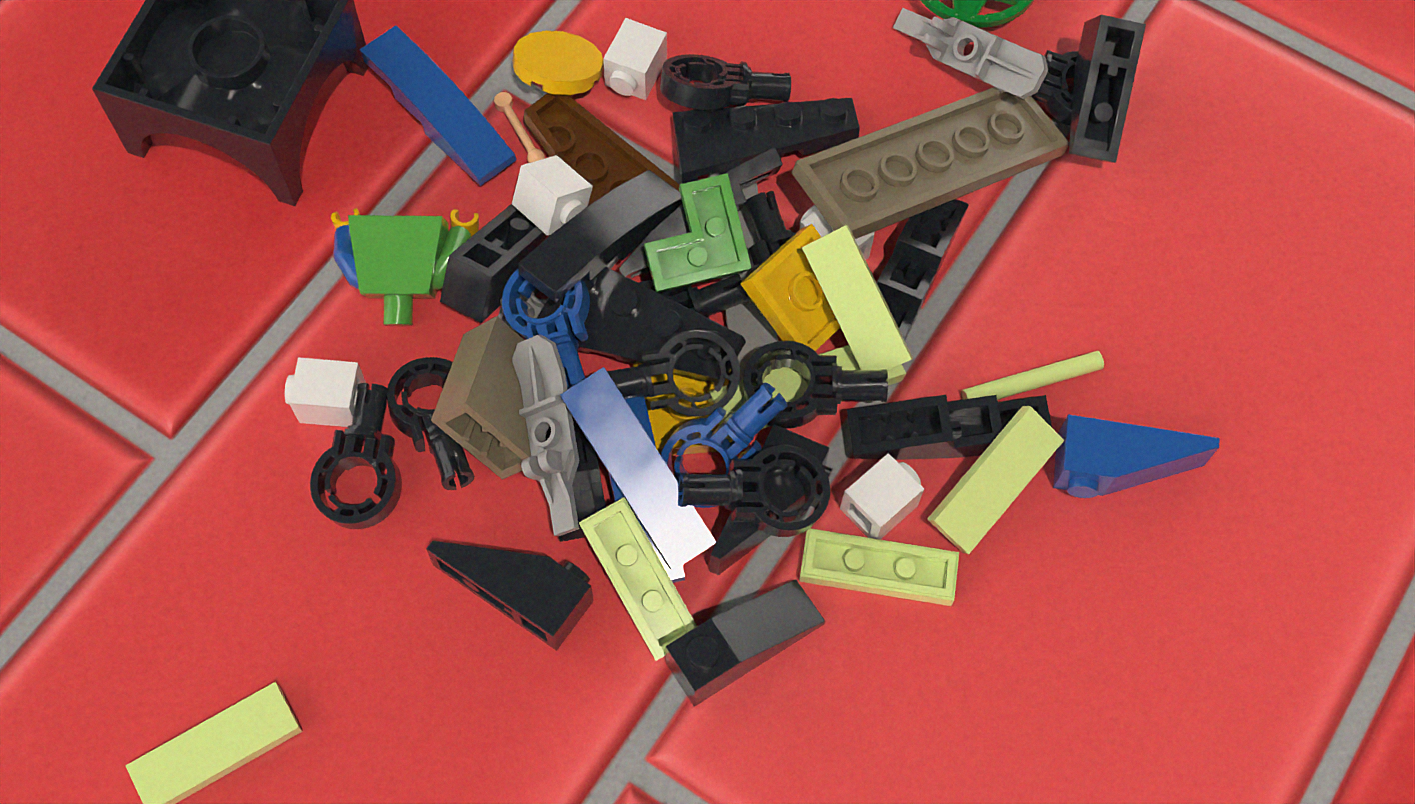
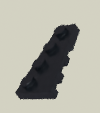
[672,98,860,184]
[537,267,746,383]

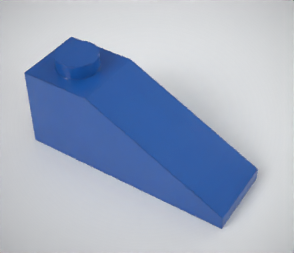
[1053,414,1220,498]

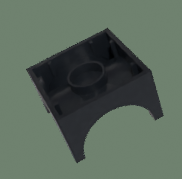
[92,0,369,206]

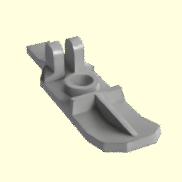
[893,8,1048,99]
[512,335,579,536]

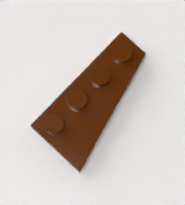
[524,93,682,248]

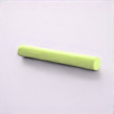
[961,351,1104,400]

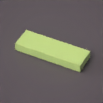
[802,225,913,371]
[927,406,1064,554]
[579,497,697,661]
[799,528,959,606]
[125,682,303,804]

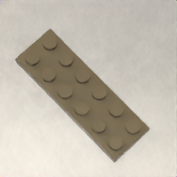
[792,87,1069,239]

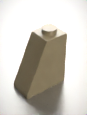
[431,316,531,480]

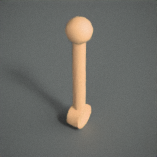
[494,92,545,163]

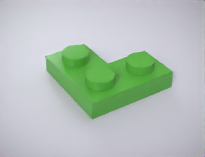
[644,173,752,293]

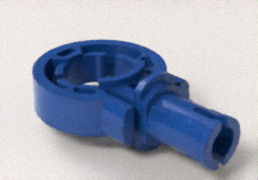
[502,269,590,389]
[661,382,787,508]

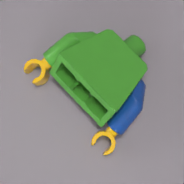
[331,208,479,326]

